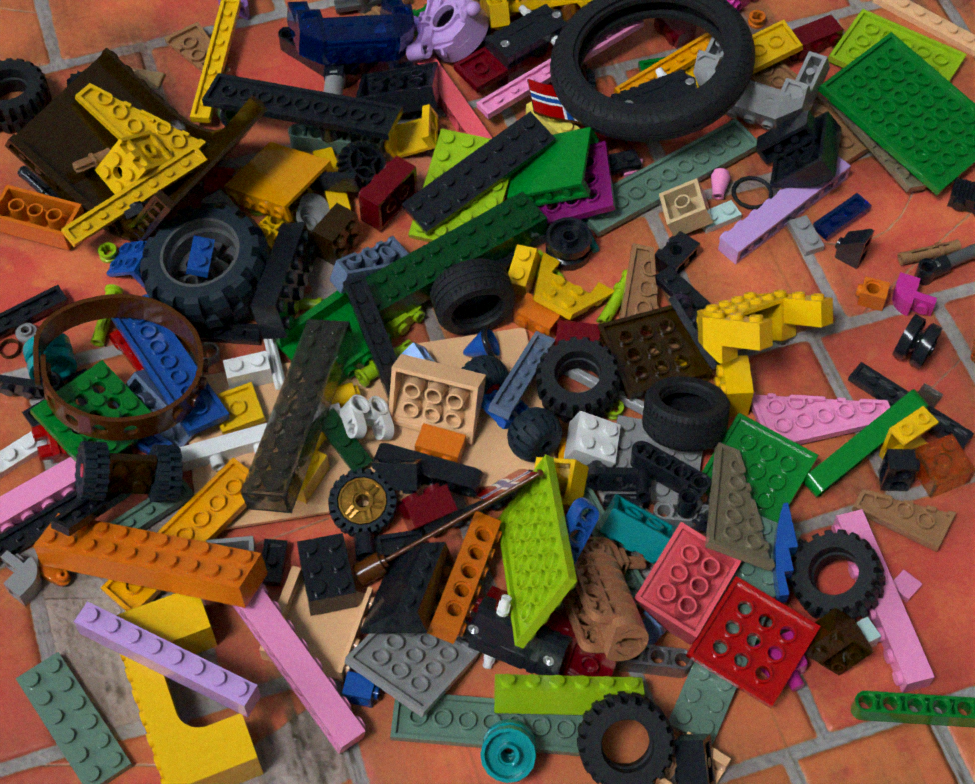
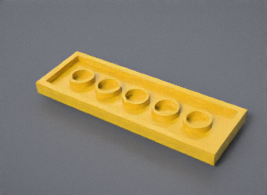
[683,19,803,88]

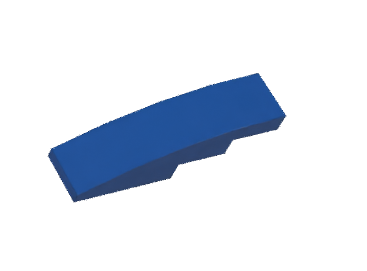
[773,503,798,603]

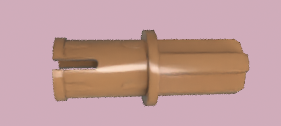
[72,148,110,173]

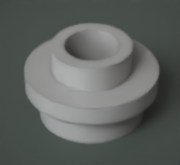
[15,323,37,343]

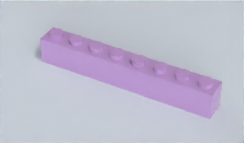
[718,156,851,265]
[74,601,261,717]

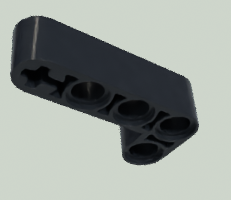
[630,441,711,518]

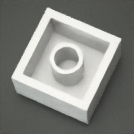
[564,411,621,467]

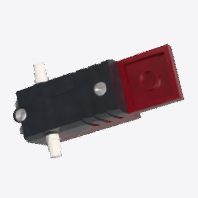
[454,4,567,93]
[575,67,697,147]
[465,586,617,677]

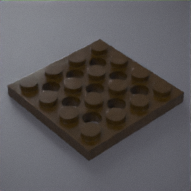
[598,305,710,400]

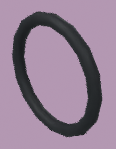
[732,176,773,209]

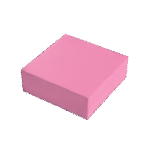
[893,569,922,603]

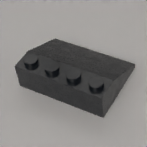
[355,61,439,115]
[770,111,841,189]
[360,542,455,634]

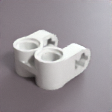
[340,394,394,440]

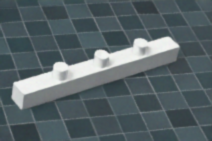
[179,403,341,472]

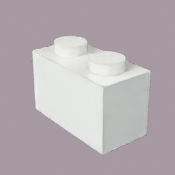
[223,351,273,389]

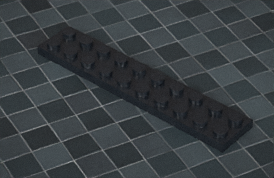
[202,73,403,140]

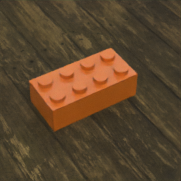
[0,185,85,251]

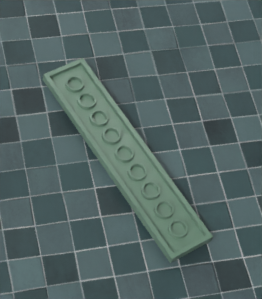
[583,118,757,237]
[669,516,801,745]

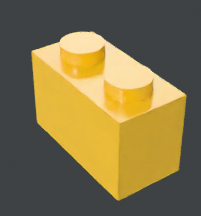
[508,244,541,295]

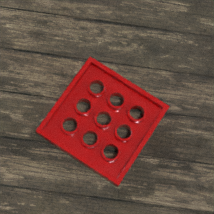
[686,576,821,708]

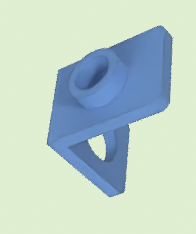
[643,611,667,645]

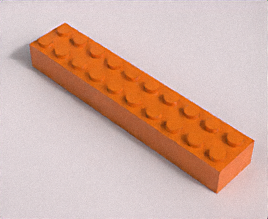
[33,513,268,608]

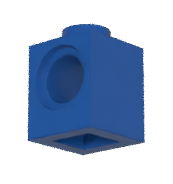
[342,671,381,708]

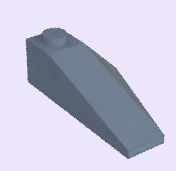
[112,369,195,447]

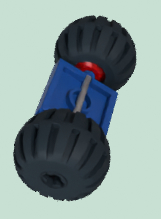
[461,355,562,462]

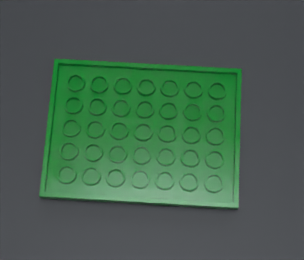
[818,32,975,195]

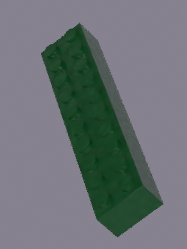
[349,191,547,325]

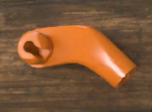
[38,558,71,587]

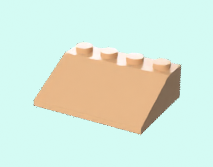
[389,354,486,444]

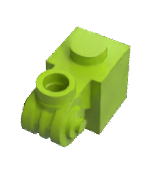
[384,304,425,340]

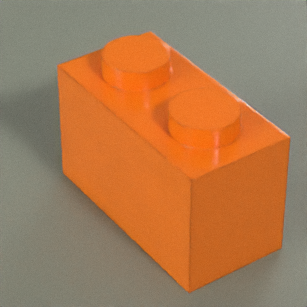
[513,292,563,337]
[415,423,466,463]

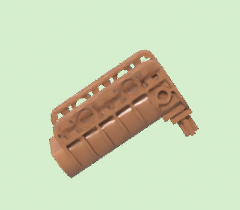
[562,537,649,661]

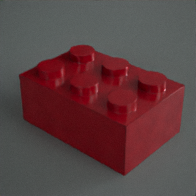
[358,155,418,231]

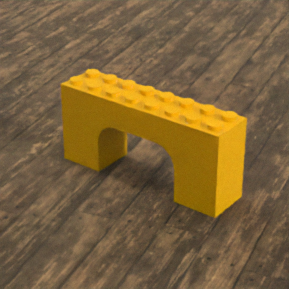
[116,593,263,784]

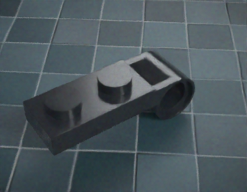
[586,149,642,183]
[0,372,64,399]
[353,529,423,561]

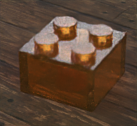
[914,434,975,498]

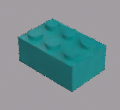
[600,494,676,564]

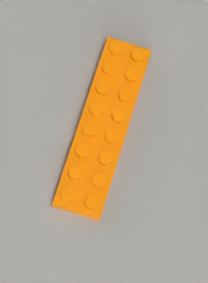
[100,457,267,612]

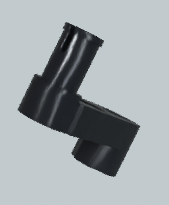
[586,460,652,503]

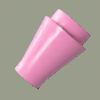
[711,168,731,200]

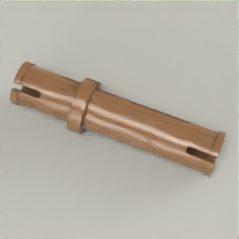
[897,239,962,266]

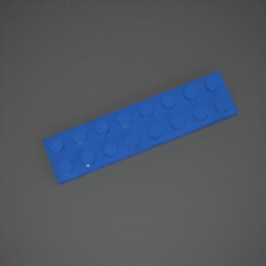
[111,294,230,437]

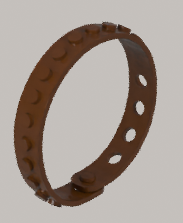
[33,294,208,441]

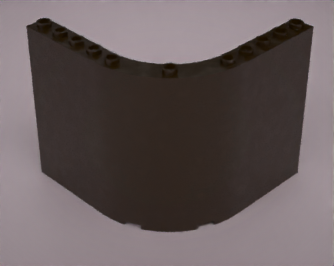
[5,48,268,241]

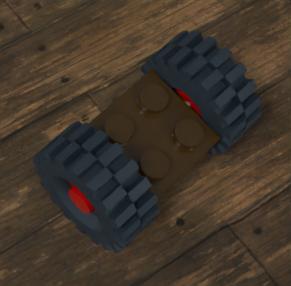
[75,441,183,503]

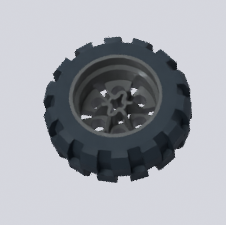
[140,203,271,330]

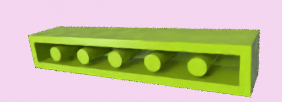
[494,674,645,715]

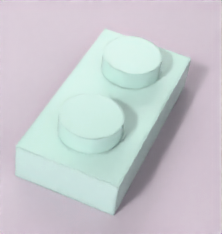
[702,200,742,234]

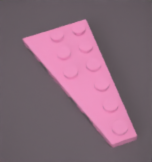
[750,392,890,445]

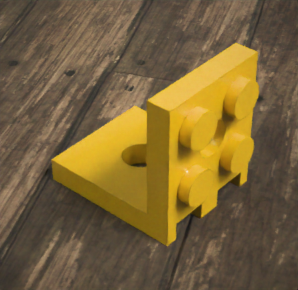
[95,130,173,194]

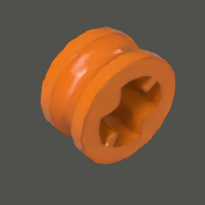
[748,10,766,29]

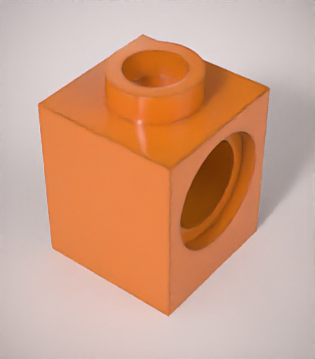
[855,276,890,311]

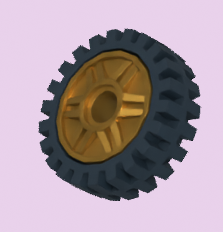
[328,468,397,537]

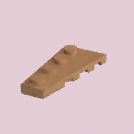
[164,22,233,75]
[619,243,659,333]
[852,489,956,552]

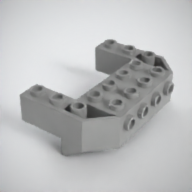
[693,36,830,130]

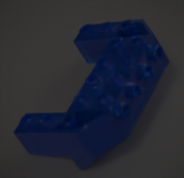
[287,0,415,65]

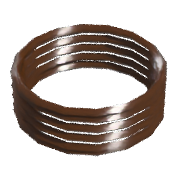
[0,338,21,359]

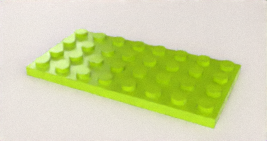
[498,454,577,648]

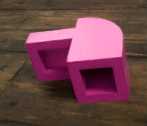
[892,272,937,316]

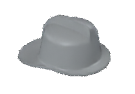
[295,193,330,236]

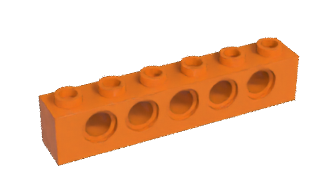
[427,511,502,644]

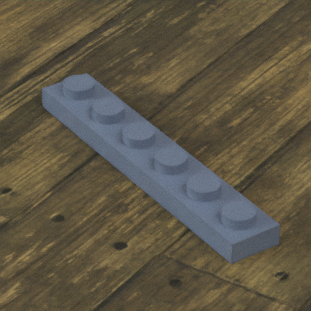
[488,331,556,420]

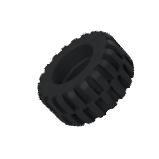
[0,58,52,133]
[536,336,621,423]
[789,529,885,622]
[577,691,676,784]

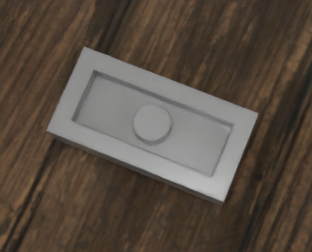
[787,215,825,256]

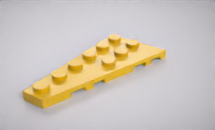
[75,83,206,157]

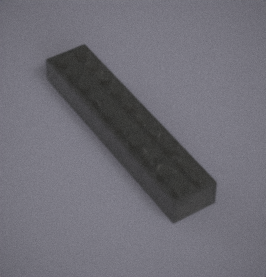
[241,319,355,513]

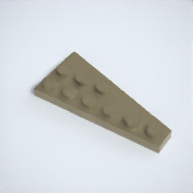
[827,99,927,192]
[705,443,775,571]

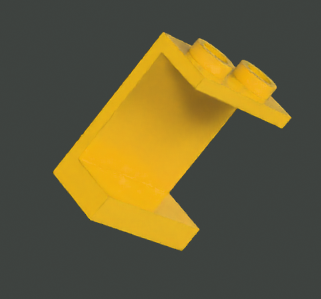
[384,104,438,158]
[879,406,939,460]

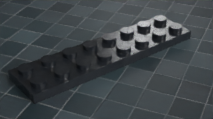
[401,111,556,236]

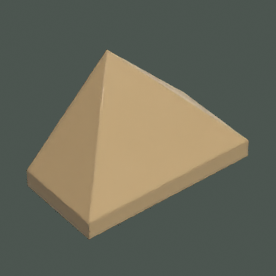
[131,67,165,90]

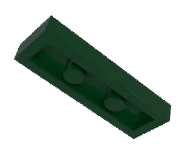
[315,408,373,472]

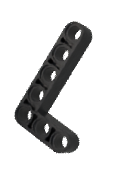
[278,27,379,88]

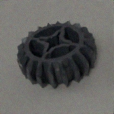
[336,140,389,188]

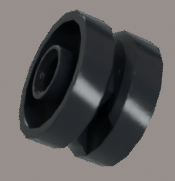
[545,217,592,271]
[892,314,943,370]

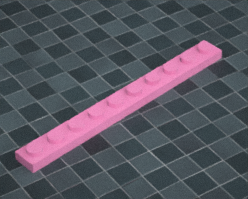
[476,20,644,119]

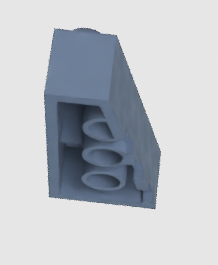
[330,236,409,294]

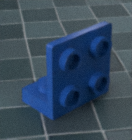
[106,240,147,288]

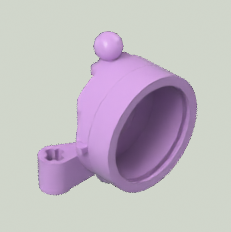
[406,0,489,62]

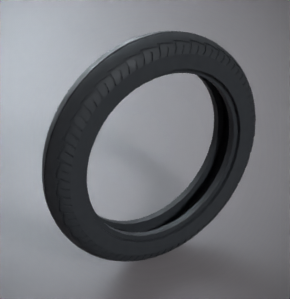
[550,0,755,142]

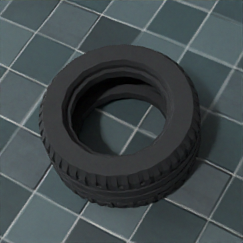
[430,258,516,335]
[642,376,730,452]

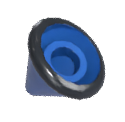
[463,326,500,359]

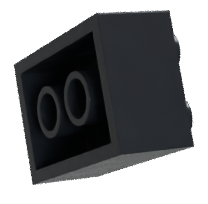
[297,533,357,616]

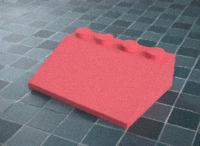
[634,522,741,645]

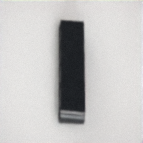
[373,443,484,497]

